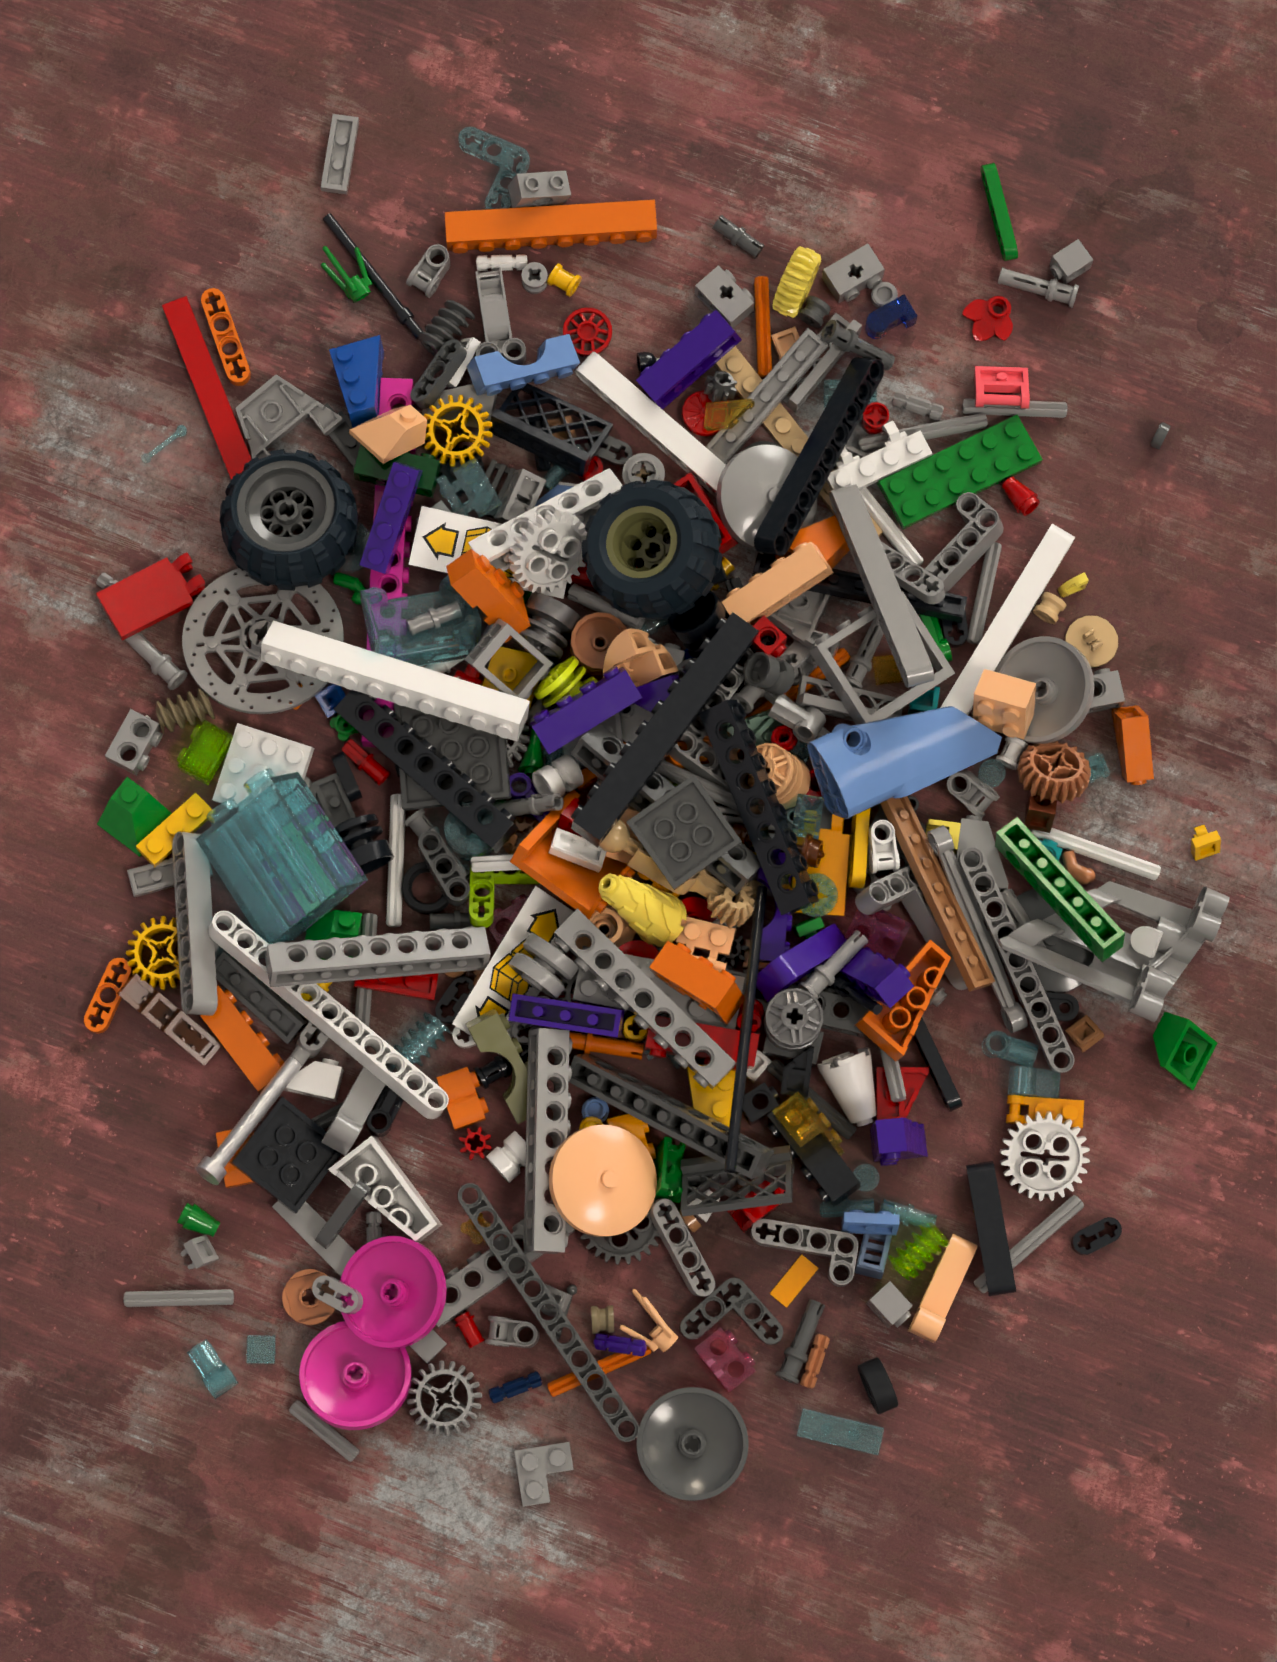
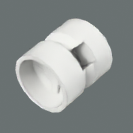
[532,754,584,799]
[486,1131,526,1183]

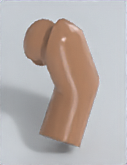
[1061,851,1095,885]

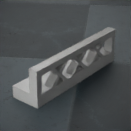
[781,313,862,413]
[796,675,903,721]

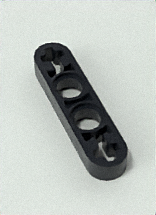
[913,1017,963,1112]

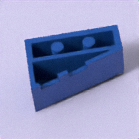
[329,335,384,428]

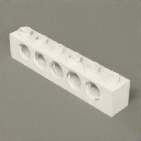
[468,468,622,571]

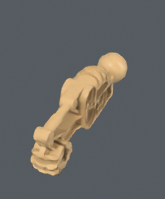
[599,820,761,928]

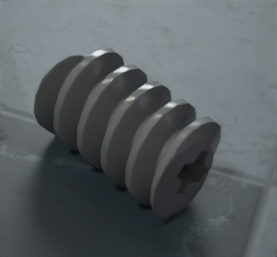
[418,300,475,356]

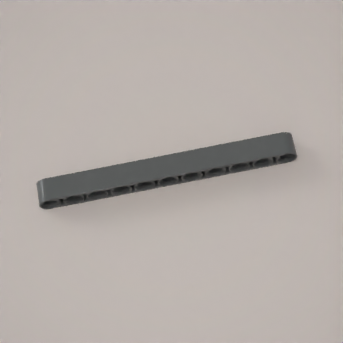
[457,1183,639,1442]

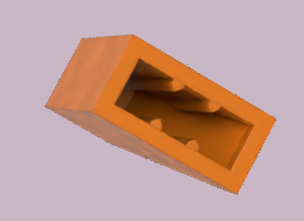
[775,515,850,584]
[1112,705,1154,785]

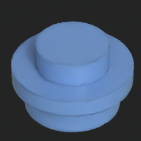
[582,1097,609,1122]

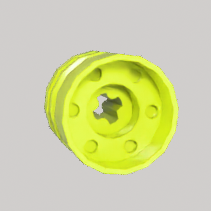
[533,656,598,708]

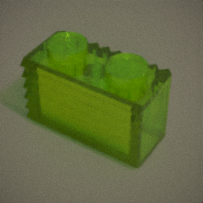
[177,720,233,786]

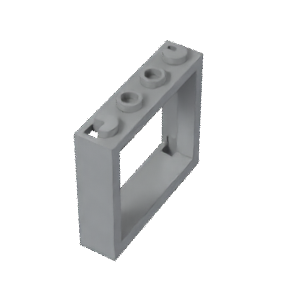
[809,591,955,725]

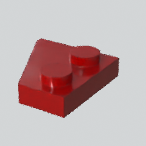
[876,1067,929,1120]

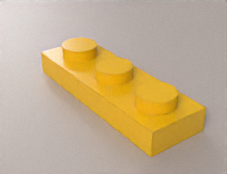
[136,793,214,868]

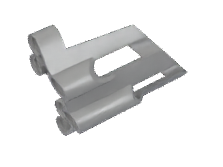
[998,881,1230,1022]

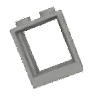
[464,618,553,700]

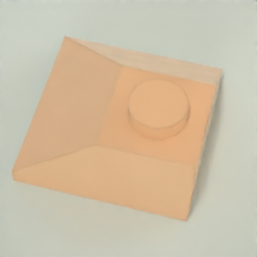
[349,405,427,464]

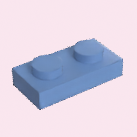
[841,1209,899,1235]

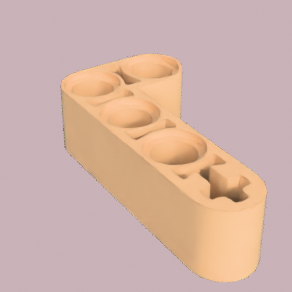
[908,1234,978,1343]

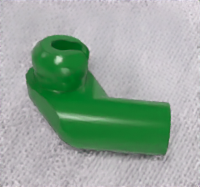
[334,572,369,605]

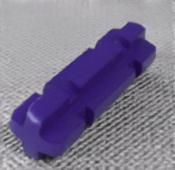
[593,1333,647,1356]

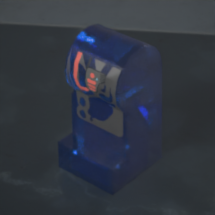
[865,294,918,339]

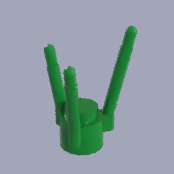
[321,246,373,303]

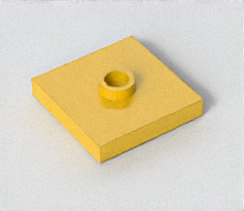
[482,647,539,709]

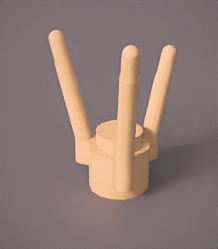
[620,1289,678,1352]

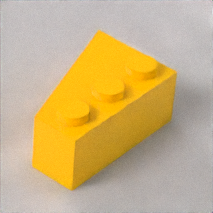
[686,1064,736,1127]

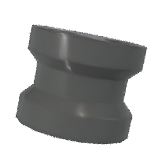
[798,296,831,328]

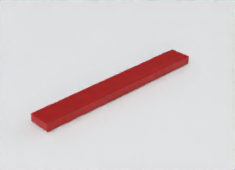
[162,296,252,480]

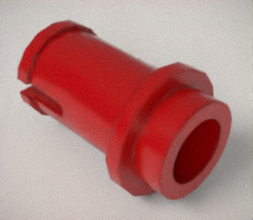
[454,1311,485,1349]

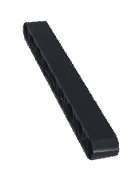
[754,357,884,556]

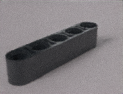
[966,1161,1016,1297]

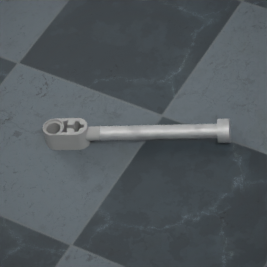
[196,1011,334,1185]

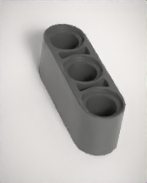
[418,830,470,906]

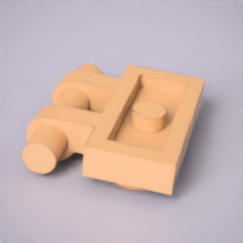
[676,917,736,972]

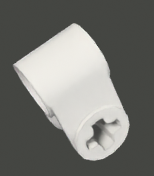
[868,820,900,874]

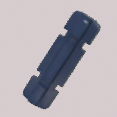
[488,1371,542,1403]

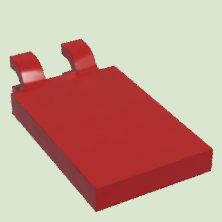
[96,552,206,641]

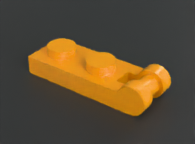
[1006,1095,1084,1129]

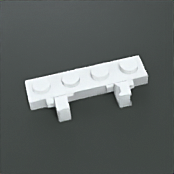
[826,421,932,491]

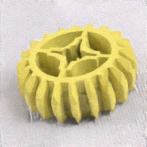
[772,246,821,318]

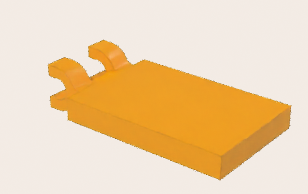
[792,812,851,917]

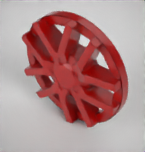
[563,307,612,357]

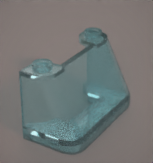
[360,576,482,666]

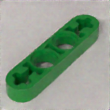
[980,163,1018,262]

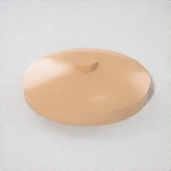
[549,1125,657,1237]

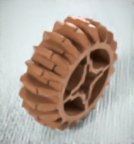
[1017,741,1091,804]

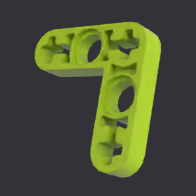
[469,865,540,928]

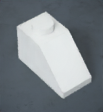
[284,1058,344,1102]

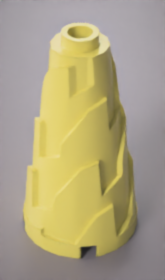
[598,873,687,947]

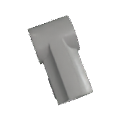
[768,695,826,743]

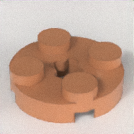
[282,1269,336,1326]

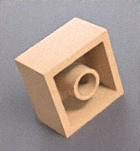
[973,669,1036,739]

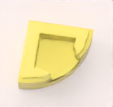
[1057,572,1089,598]

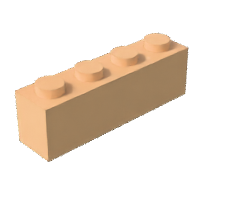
[722,541,834,626]

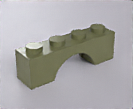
[465,1008,528,1124]

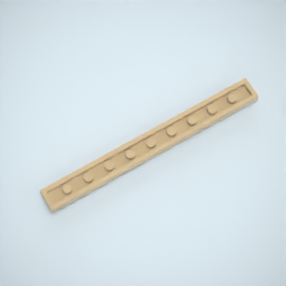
[714,346,883,536]

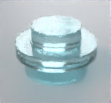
[853,1164,880,1192]

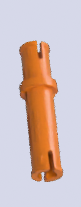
[569,1032,644,1060]

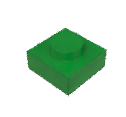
[792,915,825,939]

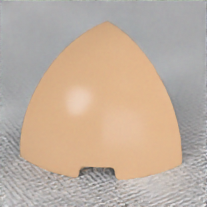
[603,628,679,687]

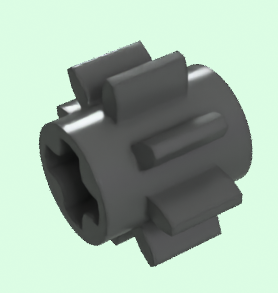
[704,371,737,404]

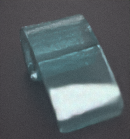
[1008,1066,1061,1099]

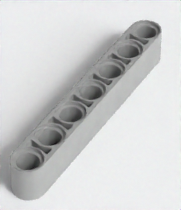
[172,832,218,1016]

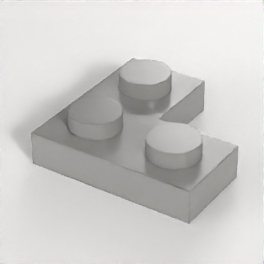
[514,1442,574,1507]

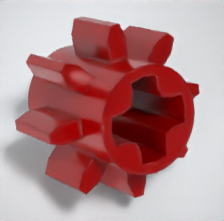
[459,1127,492,1161]

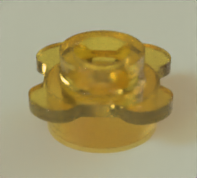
[461,1212,492,1245]

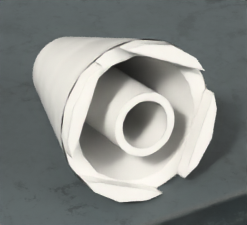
[817,1047,877,1127]

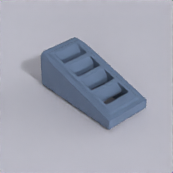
[855,1234,892,1279]

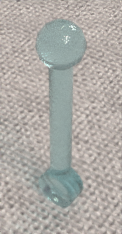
[141,425,187,463]

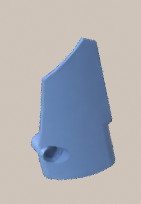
[807,706,1002,819]

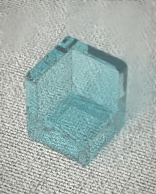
[792,794,825,839]

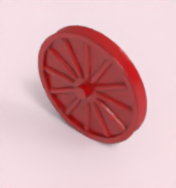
[682,390,730,436]

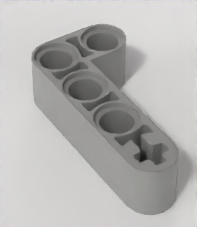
[925,492,1004,592]
[321,1053,395,1156]
[751,1219,858,1287]

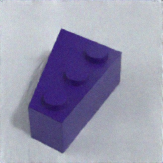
[870,1118,928,1166]

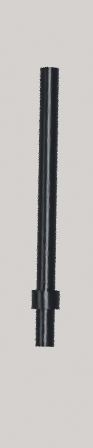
[323,213,423,340]

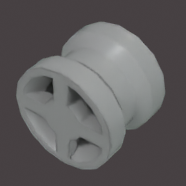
[521,262,548,294]

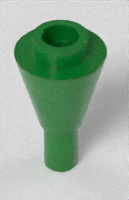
[518,729,544,779]

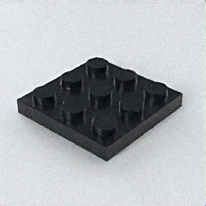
[230,1097,341,1214]

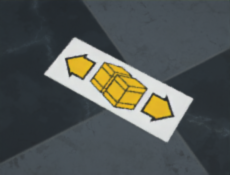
[409,506,567,599]
[452,886,574,1055]

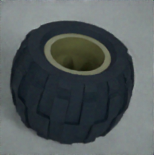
[582,480,722,620]

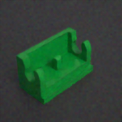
[654,1137,686,1203]

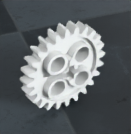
[508,509,587,594]
[1000,1111,1090,1201]

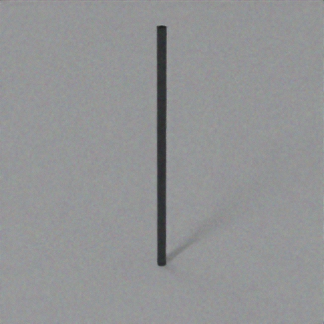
[724,886,767,1173]

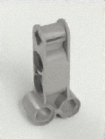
[475,267,526,365]

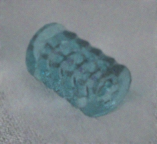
[393,1013,452,1066]

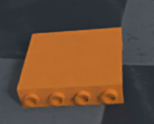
[510,790,636,920]

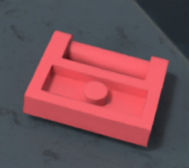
[974,366,1030,409]

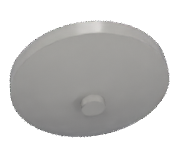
[716,445,817,551]
[995,636,1094,744]

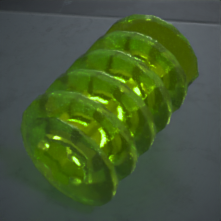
[888,1222,950,1281]

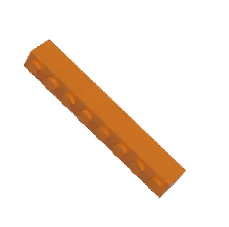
[445,200,657,254]

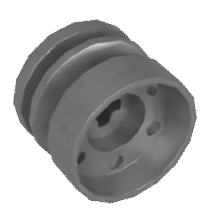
[520,592,581,660]
[764,988,823,1052]

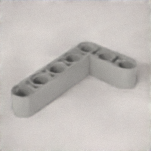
[669,649,754,790]
[855,865,967,990]

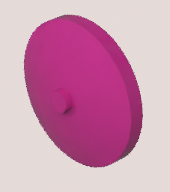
[340,1236,446,1349]
[299,1321,412,1430]

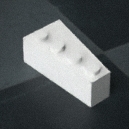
[328,1136,442,1242]

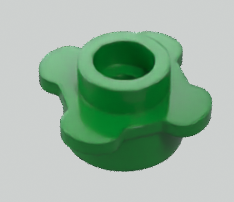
[330,715,359,741]

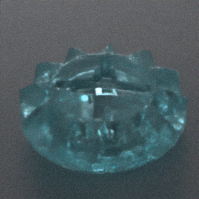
[801,873,838,917]

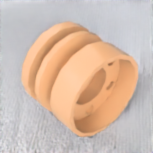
[747,743,811,810]

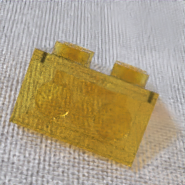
[772,1092,844,1156]

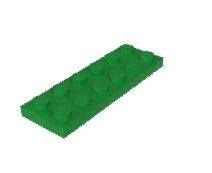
[877,414,1043,530]

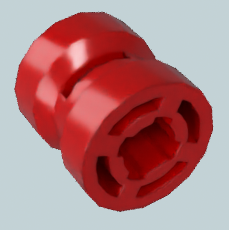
[861,402,890,435]

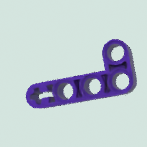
[756,923,847,1003]

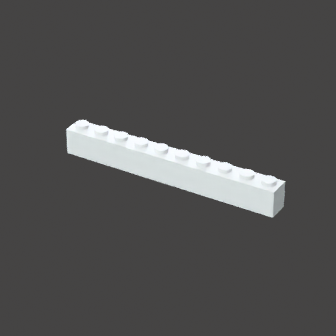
[261,620,530,741]

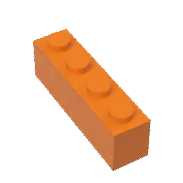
[200,985,284,1094]

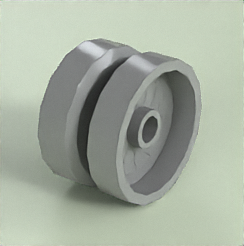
[508,933,579,999]

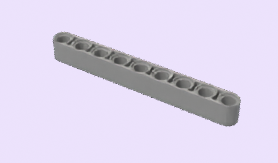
[829,484,935,688]
[958,847,1074,1073]

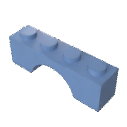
[467,334,580,396]

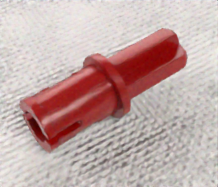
[342,739,391,786]

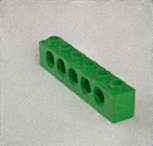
[995,817,1125,962]

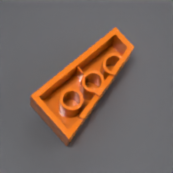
[855,939,951,1062]

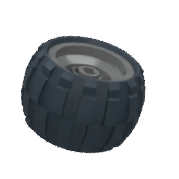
[219,449,359,591]

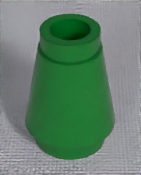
[177,1203,220,1237]

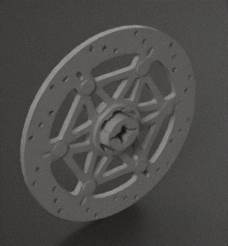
[182,568,344,714]

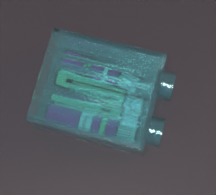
[196,768,368,944]

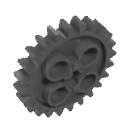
[580,1205,666,1265]

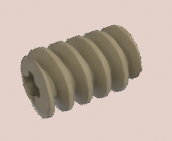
[156,688,215,735]

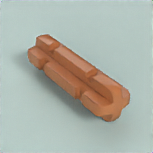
[800,1334,830,1389]

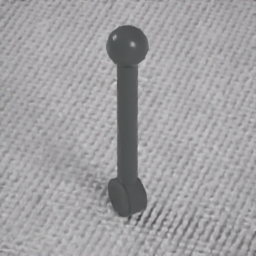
[556,1284,577,1341]

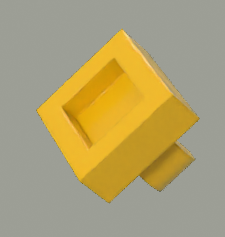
[1191,825,1221,861]

